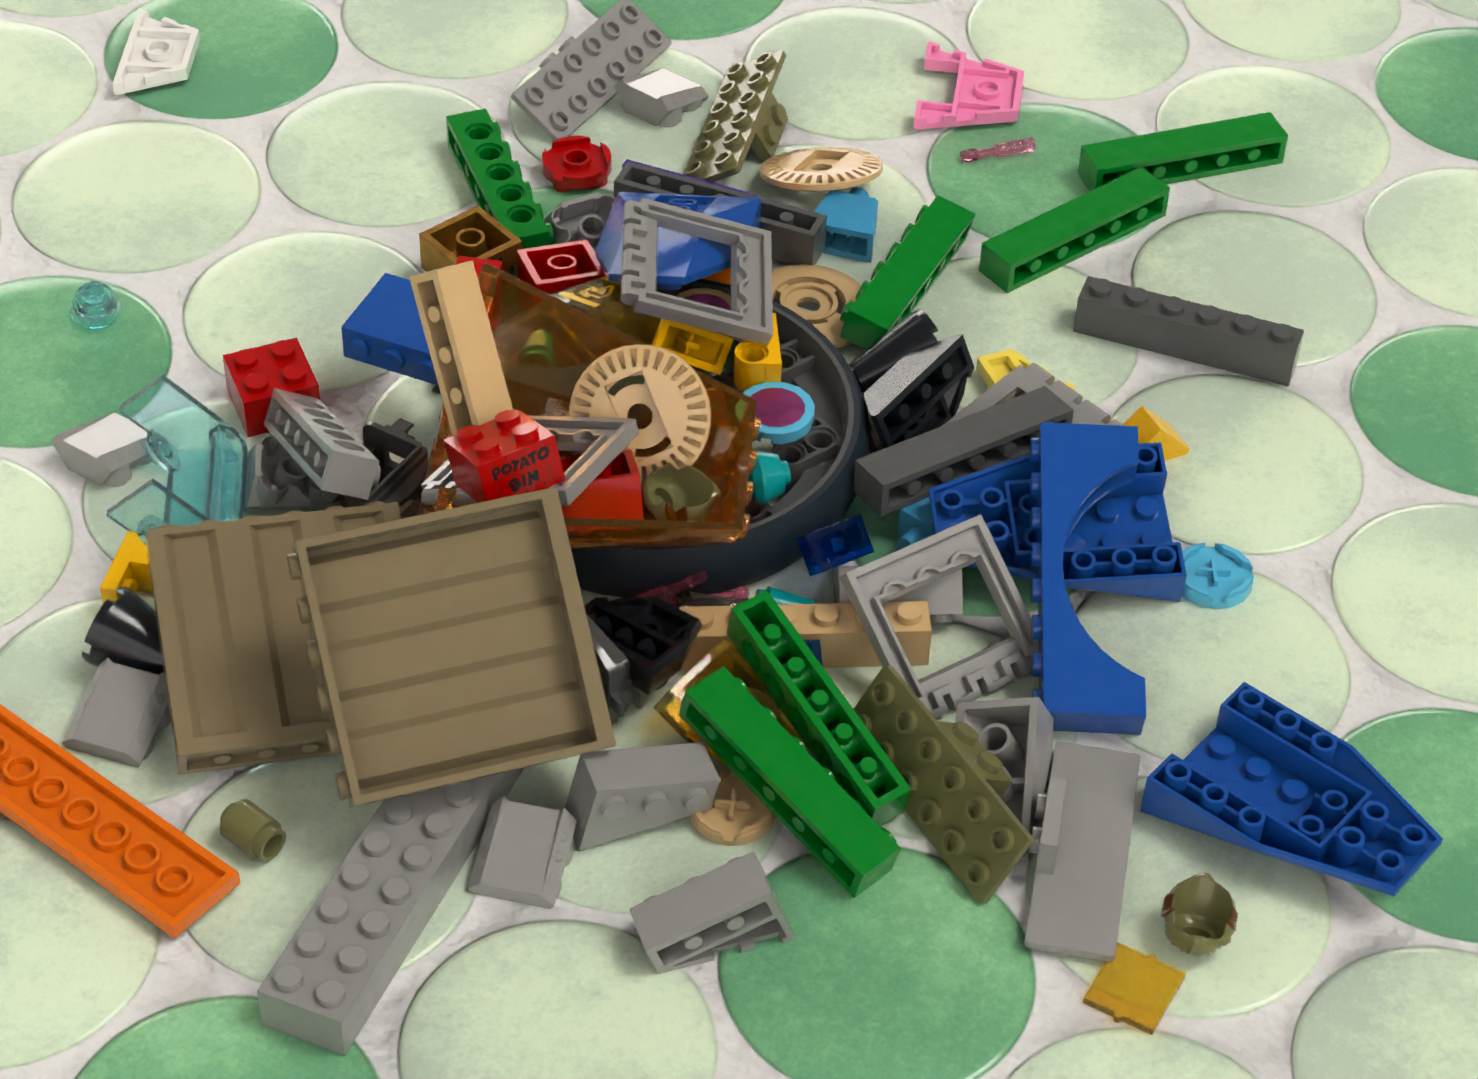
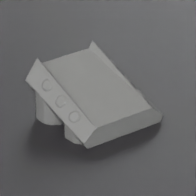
[614,68,709,127]
[544,193,616,253]
[51,412,166,487]
[243,435,311,510]
[62,657,171,768]
[467,795,577,909]

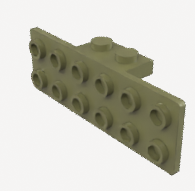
[683,50,788,182]
[854,665,1033,903]

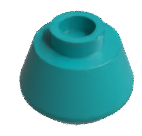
[744,450,791,505]

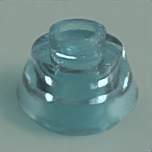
[70,281,122,329]

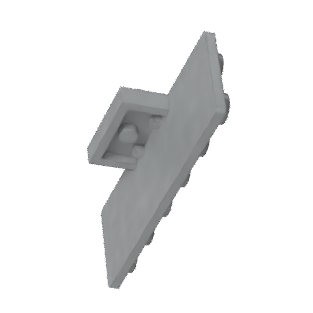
[511,0,671,141]
[1024,741,1141,962]

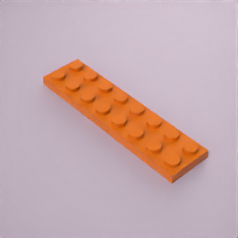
[0,704,240,939]

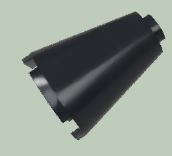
[848,309,938,397]
[82,587,164,675]

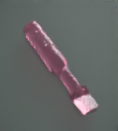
[959,137,1036,163]
[634,571,708,602]

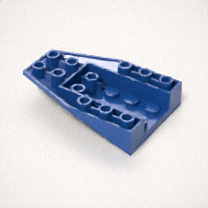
[596,192,761,290]
[929,442,1187,602]
[1140,682,1443,897]

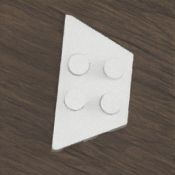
[112,8,200,95]

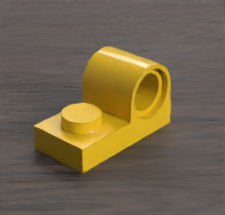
[733,313,782,391]

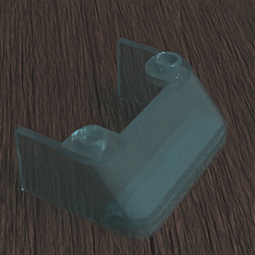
[106,375,248,545]

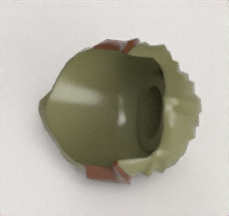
[641,463,721,528]
[1161,872,1238,957]

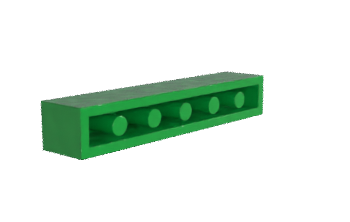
[1078,112,1288,191]
[979,167,1170,293]
[840,195,975,350]
[678,666,901,898]

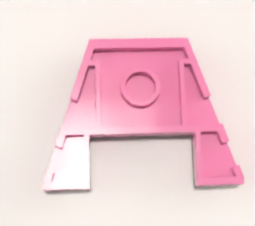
[913,42,1024,130]

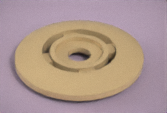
[760,147,883,192]
[772,264,861,349]
[569,344,711,483]

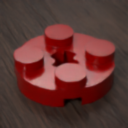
[542,136,612,192]

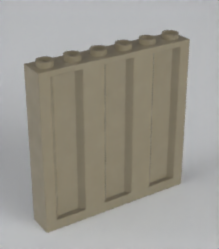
[286,487,617,808]
[146,501,401,775]

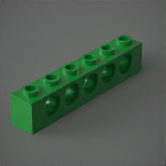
[446,108,555,249]
[726,590,911,826]

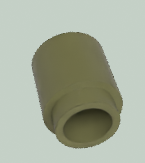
[220,799,286,861]

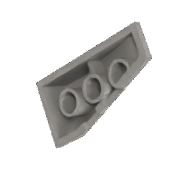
[955,697,1054,861]

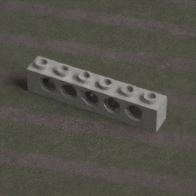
[264,388,381,500]

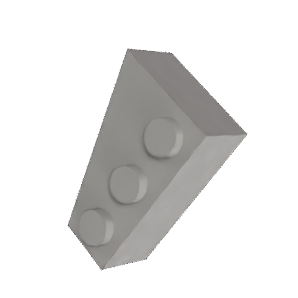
[565,742,720,852]
[629,851,795,974]

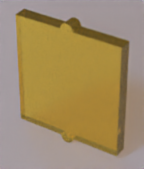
[1083,942,1186,1035]

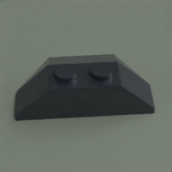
[863,335,975,449]
[584,597,703,695]

